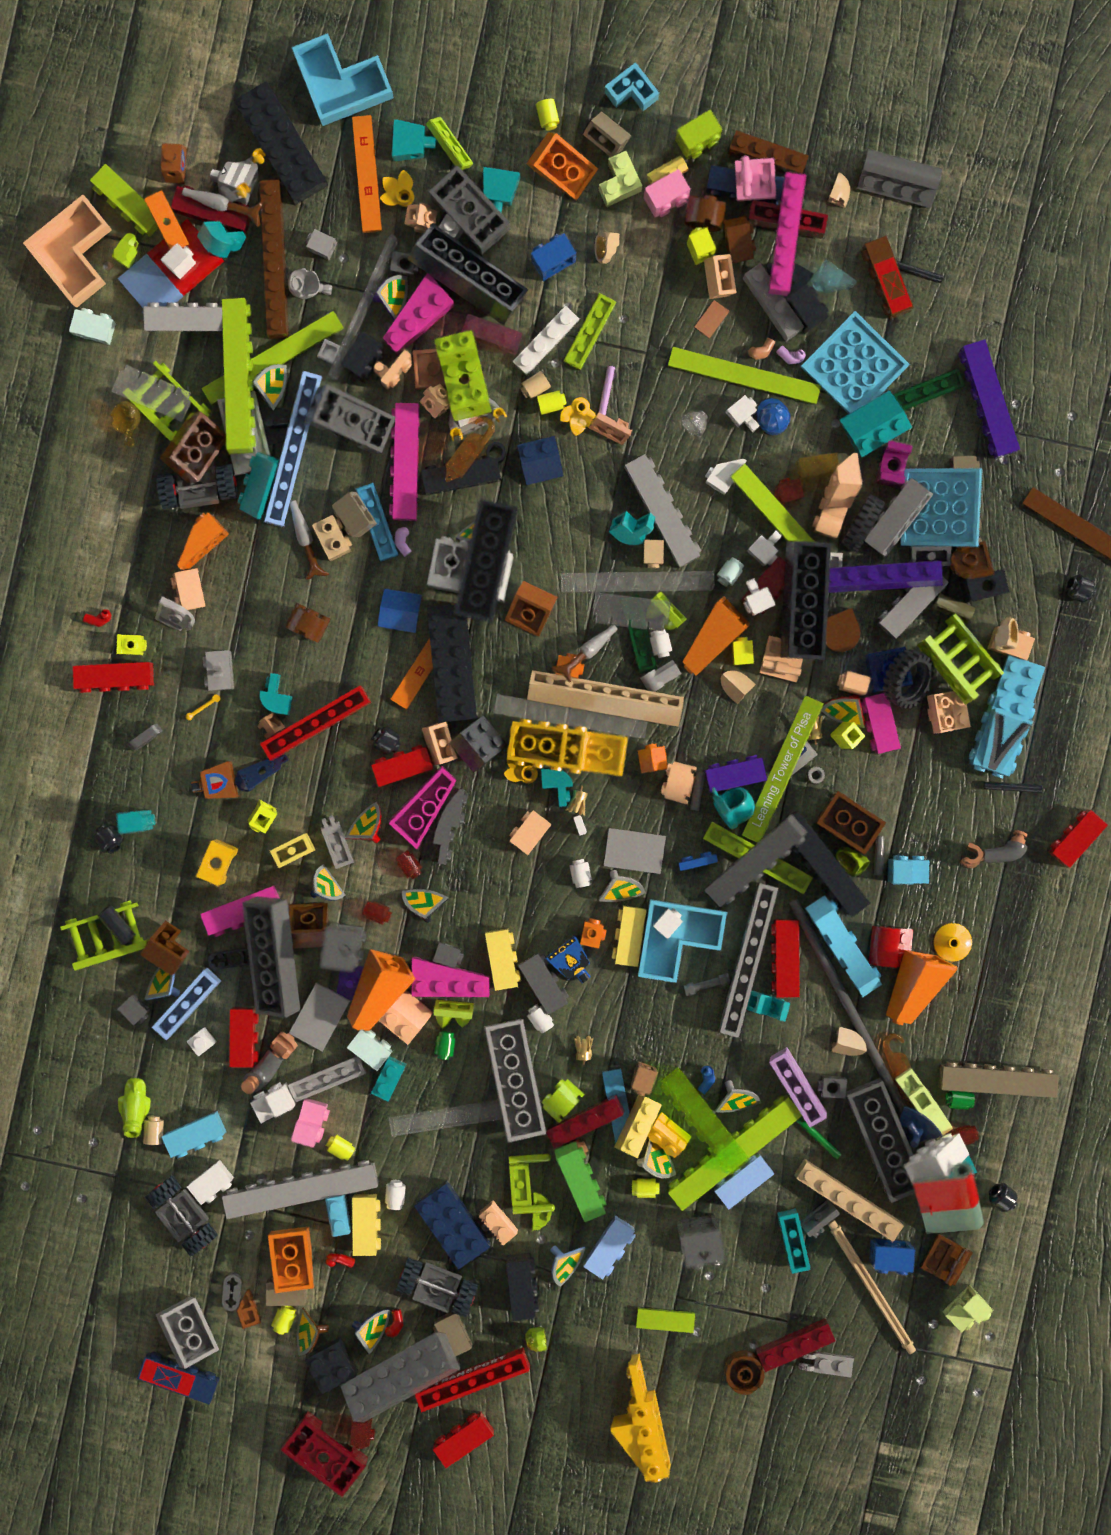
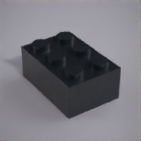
[506,1253,539,1321]

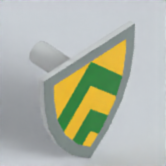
[637,1139,676,1178]

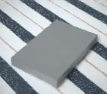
[604,828,666,874]
[289,983,350,1052]

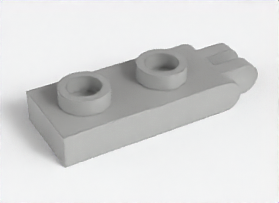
[321,815,354,869]

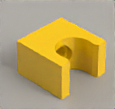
[196,840,239,886]

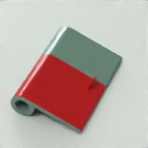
[913,1162,984,1234]

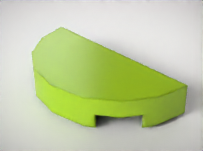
[532,1191,552,1231]

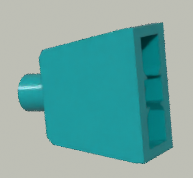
[392,119,436,161]
[483,167,520,212]

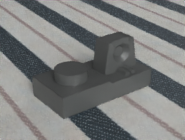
[800,1200,840,1238]

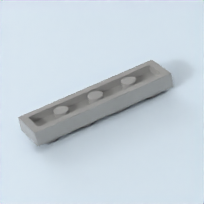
[288,1056,367,1103]

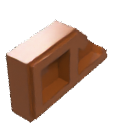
[236,1288,262,1329]

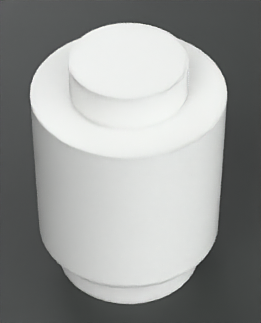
[650,629,672,658]
[570,859,592,888]
[527,1004,554,1034]
[385,1180,406,1210]

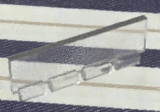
[111,365,191,422]
[593,592,671,632]

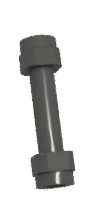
[683,973,731,996]

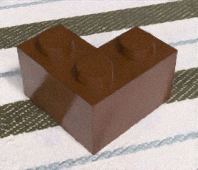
[140,920,190,976]

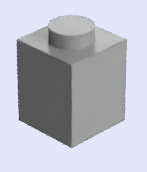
[305,229,337,260]

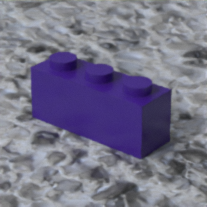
[705,755,767,793]

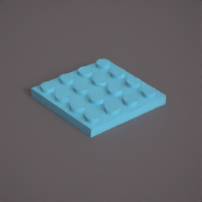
[801,311,910,414]
[901,468,982,547]

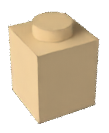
[643,540,664,568]

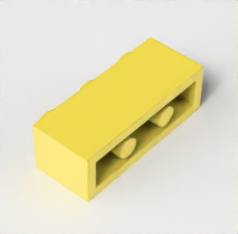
[612,905,646,967]
[485,929,521,991]
[615,1095,661,1158]
[352,1194,381,1256]

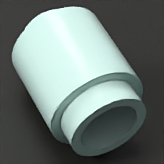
[717,557,744,587]

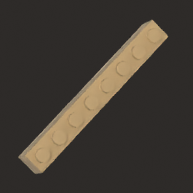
[527,670,684,726]

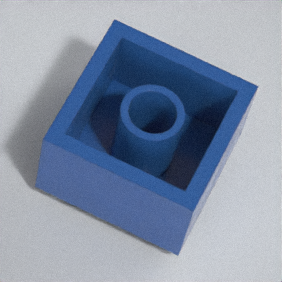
[531,233,576,281]
[869,1238,915,1275]

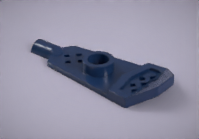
[235,754,289,792]

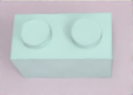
[69,308,116,345]
[347,1029,392,1071]

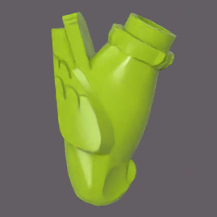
[118,1078,151,1138]

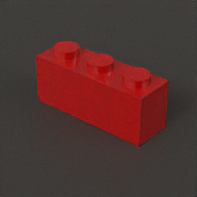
[371,745,434,787]
[1049,809,1108,868]
[230,1008,259,1068]
[433,1412,494,1468]

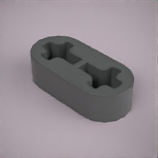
[128,723,163,752]
[222,1273,242,1311]

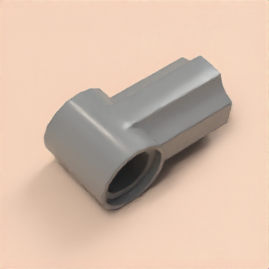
[640,660,681,692]

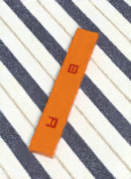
[352,115,382,233]
[391,603,454,710]

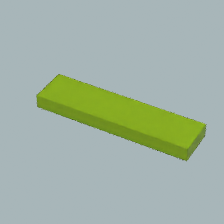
[564,293,616,370]

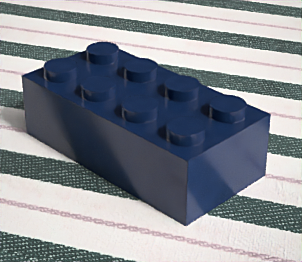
[414,1180,491,1269]

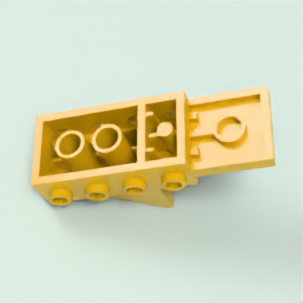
[507,719,627,776]
[611,1354,671,1482]

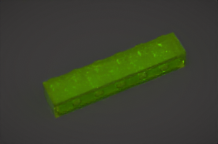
[660,1067,750,1174]

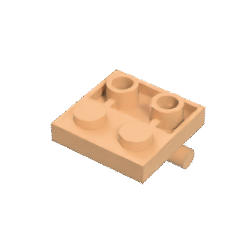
[374,350,412,390]
[759,636,803,683]
[927,691,971,734]

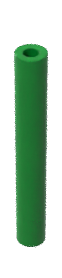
[796,1117,841,1159]

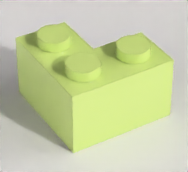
[599,151,642,207]
[942,1285,993,1332]

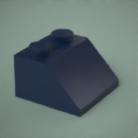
[517,436,564,485]

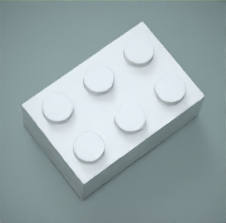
[904,1134,969,1185]

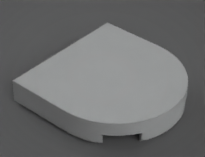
[155,596,195,631]

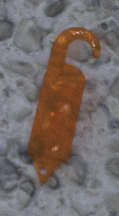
[445,417,495,482]
[882,1033,913,1105]

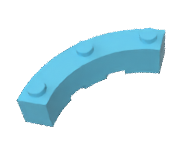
[806,895,882,997]

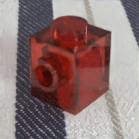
[774,478,805,505]
[350,1418,375,1449]

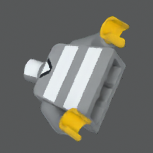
[210,148,265,205]
[448,398,507,442]

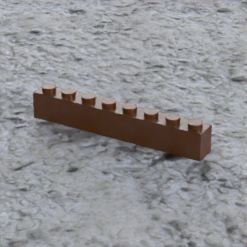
[260,180,289,339]

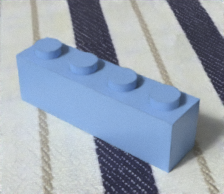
[152,968,221,1040]

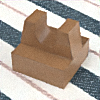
[258,712,285,739]

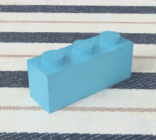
[162,1111,226,1159]

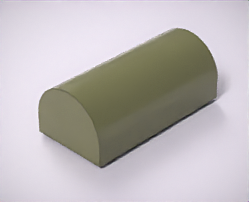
[932,593,975,623]

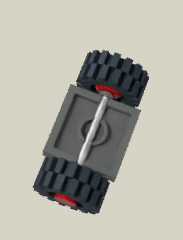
[156,464,238,509]
[145,1175,218,1257]
[396,1257,478,1318]

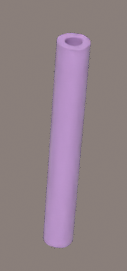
[598,366,615,415]

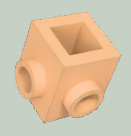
[404,203,437,233]
[420,384,450,418]

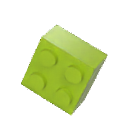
[675,110,722,160]

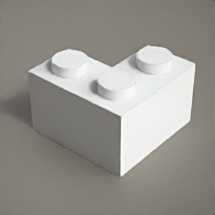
[250,1082,297,1123]

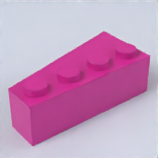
[383,273,455,356]

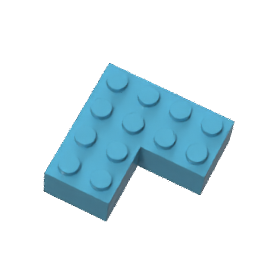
[292,34,394,126]
[638,899,727,983]

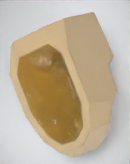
[595,232,619,264]
[994,617,1019,650]

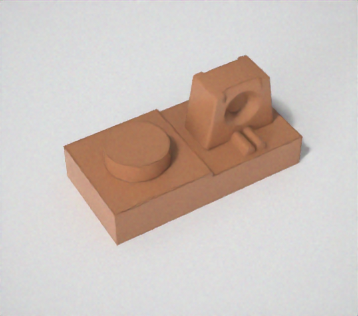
[589,412,632,445]

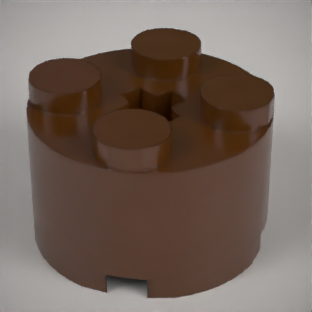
[684,195,726,232]
[285,602,331,643]
[724,1350,765,1395]

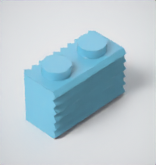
[325,1194,352,1237]

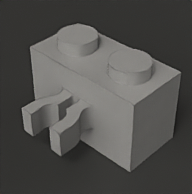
[203,650,234,691]

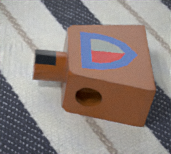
[161,143,187,184]
[191,761,239,799]

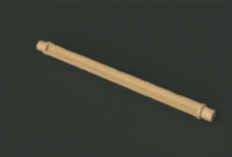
[827,1220,916,1354]

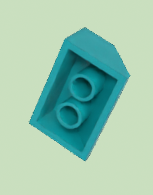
[839,391,912,457]
[237,452,280,519]

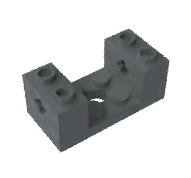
[429,165,510,256]
[304,385,396,454]
[321,922,367,971]
[677,1214,725,1269]

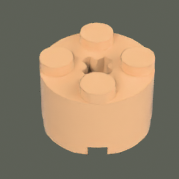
[661,761,697,804]

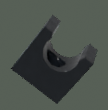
[959,569,1010,604]

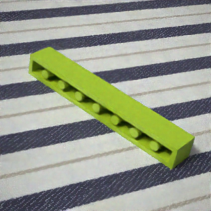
[222,298,256,454]
[667,1095,802,1211]

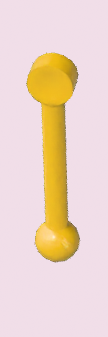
[185,694,220,720]

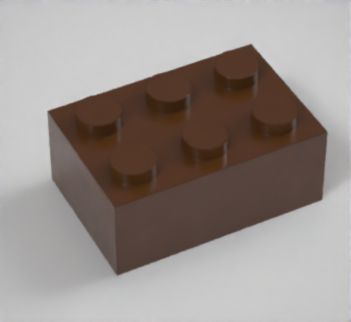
[160,412,226,483]
[814,791,886,855]

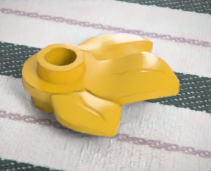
[380,170,414,207]
[560,397,596,436]
[504,755,538,784]

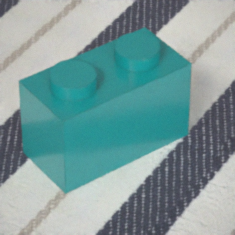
[371,1056,406,1102]

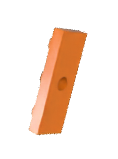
[144,190,189,250]

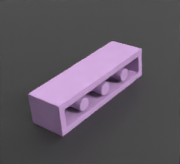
[769,1047,827,1127]

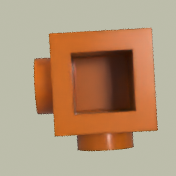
[555,653,584,678]
[638,744,668,773]
[580,918,606,948]

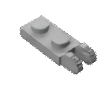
[798,1351,854,1377]

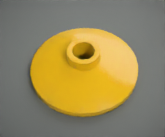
[933,923,972,961]

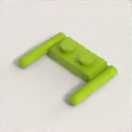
[509,1154,555,1214]

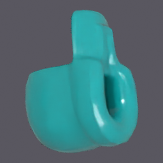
[712,787,755,829]

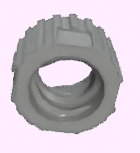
[807,767,825,784]

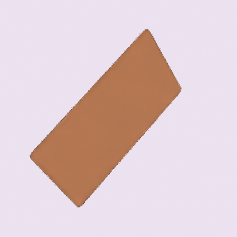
[695,300,729,338]

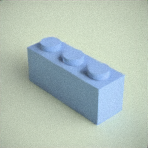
[714,1153,774,1209]
[583,1215,635,1280]

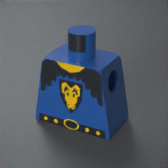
[546,935,591,983]

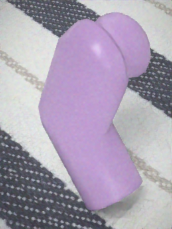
[776,345,806,364]
[394,527,412,557]

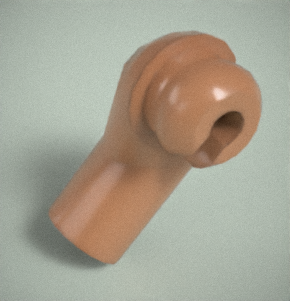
[748,338,775,360]

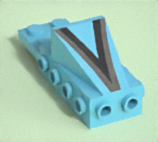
[969,655,1045,779]

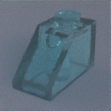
[811,259,857,293]

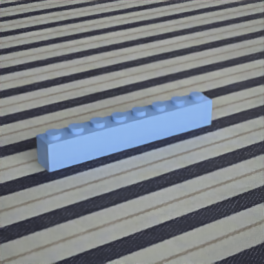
[264,371,322,527]

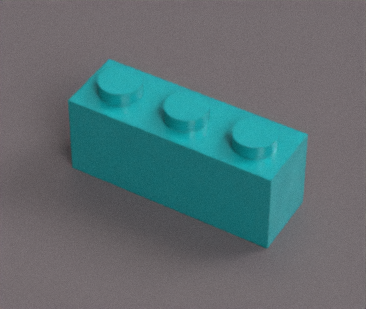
[117,810,155,834]
[777,1209,811,1274]

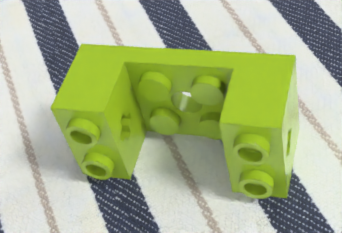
[434,330,492,422]

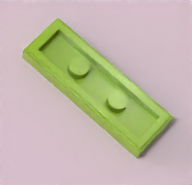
[426,117,473,170]
[636,1307,695,1333]

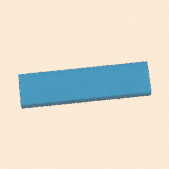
[355,483,399,562]
[602,1069,629,1143]

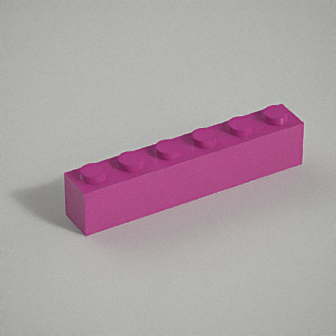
[768,173,806,296]
[389,403,420,521]

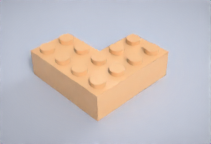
[23,195,112,308]

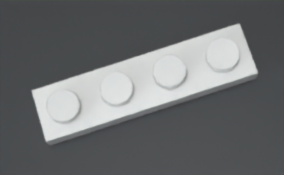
[513,306,579,375]

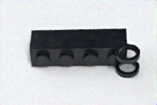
[421,442,506,496]

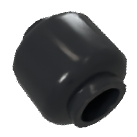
[1066,574,1096,603]
[371,727,401,755]
[94,825,123,854]
[989,1183,1018,1212]

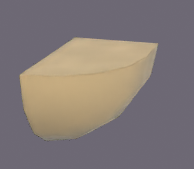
[827,173,851,208]
[721,671,756,704]
[831,1027,867,1056]

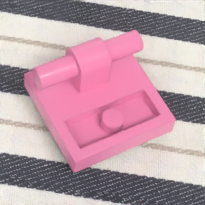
[735,157,776,201]

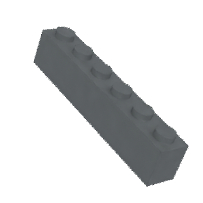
[705,815,807,907]

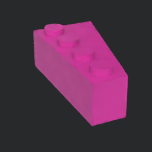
[389,765,456,849]
[412,956,490,997]

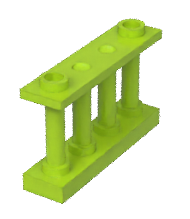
[123,360,212,441]
[917,614,1004,705]
[61,900,149,971]

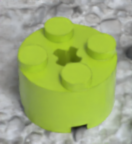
[541,1079,585,1123]

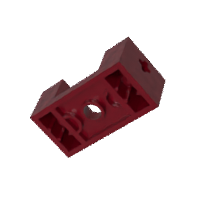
[281,1411,368,1497]

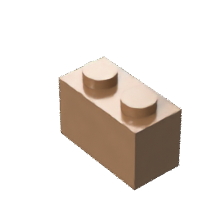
[631,1061,658,1096]

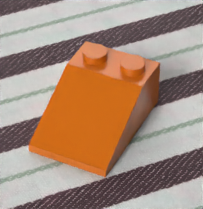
[526,132,598,201]
[177,513,229,571]
[268,1226,314,1293]

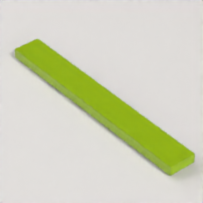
[202,311,344,406]
[668,347,821,405]

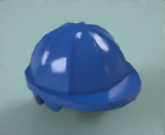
[757,398,790,435]

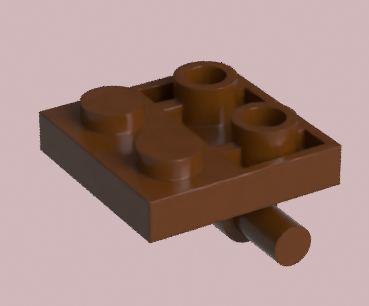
[920,1233,973,1286]

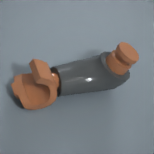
[960,830,1028,868]
[241,1031,298,1094]

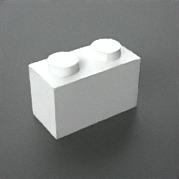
[187,1160,234,1205]

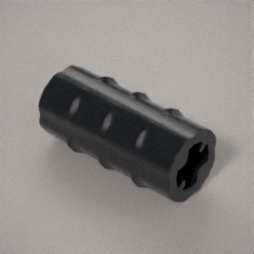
[98,905,135,945]

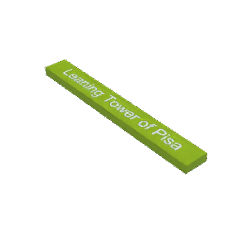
[742,695,824,843]

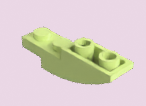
[895,1068,953,1140]

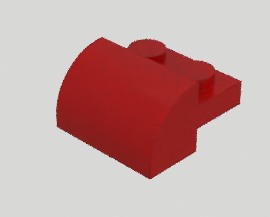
[869,926,913,968]

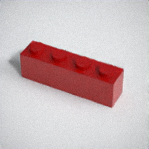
[72,662,154,693]
[771,919,800,997]

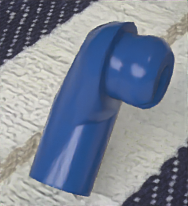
[697,1066,715,1095]

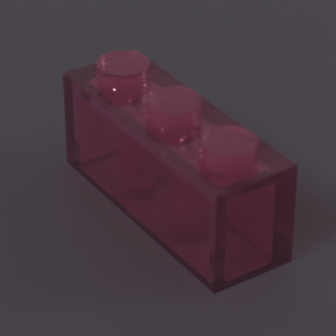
[462,314,523,355]

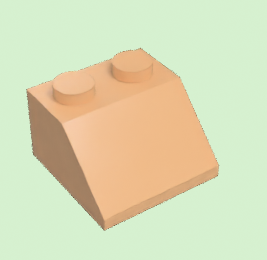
[824,453,862,508]
[379,990,434,1044]

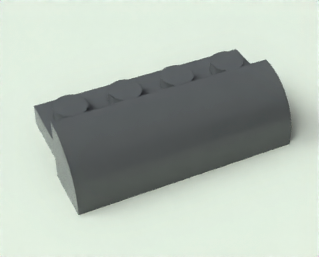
[857,149,942,208]

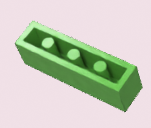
[554,1141,607,1222]

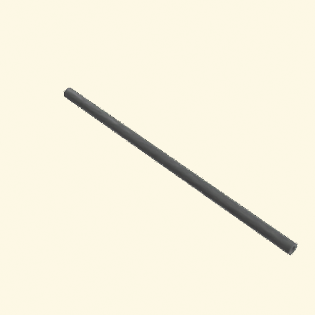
[789,899,907,1115]

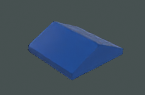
[378,589,422,633]

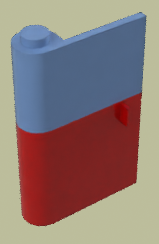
[118,219,224,313]

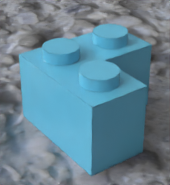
[605,62,659,111]
[888,855,929,884]

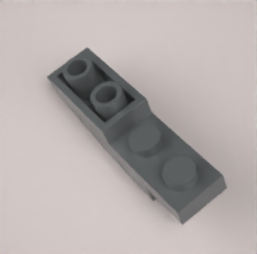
[433,789,468,865]

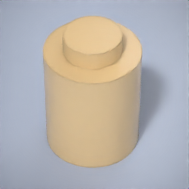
[520,371,551,400]
[143,1116,164,1145]

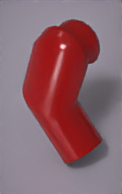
[83,609,112,627]
[325,1253,355,1268]
[385,1309,404,1338]

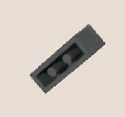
[518,953,569,1015]

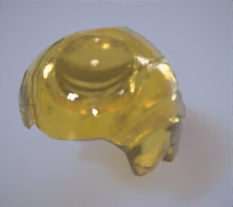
[110,401,141,447]

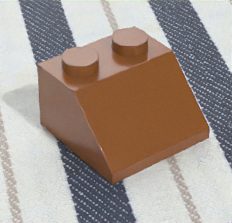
[505,581,558,637]

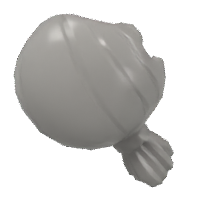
[287,268,332,299]

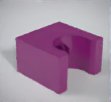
[875,440,913,488]

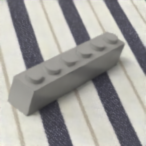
[624,454,701,568]

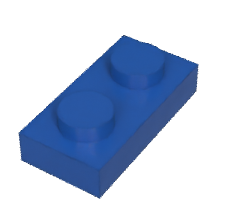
[678,851,718,871]

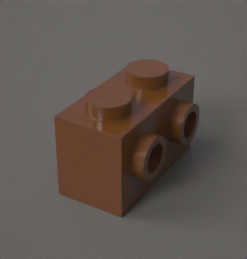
[723,216,756,264]

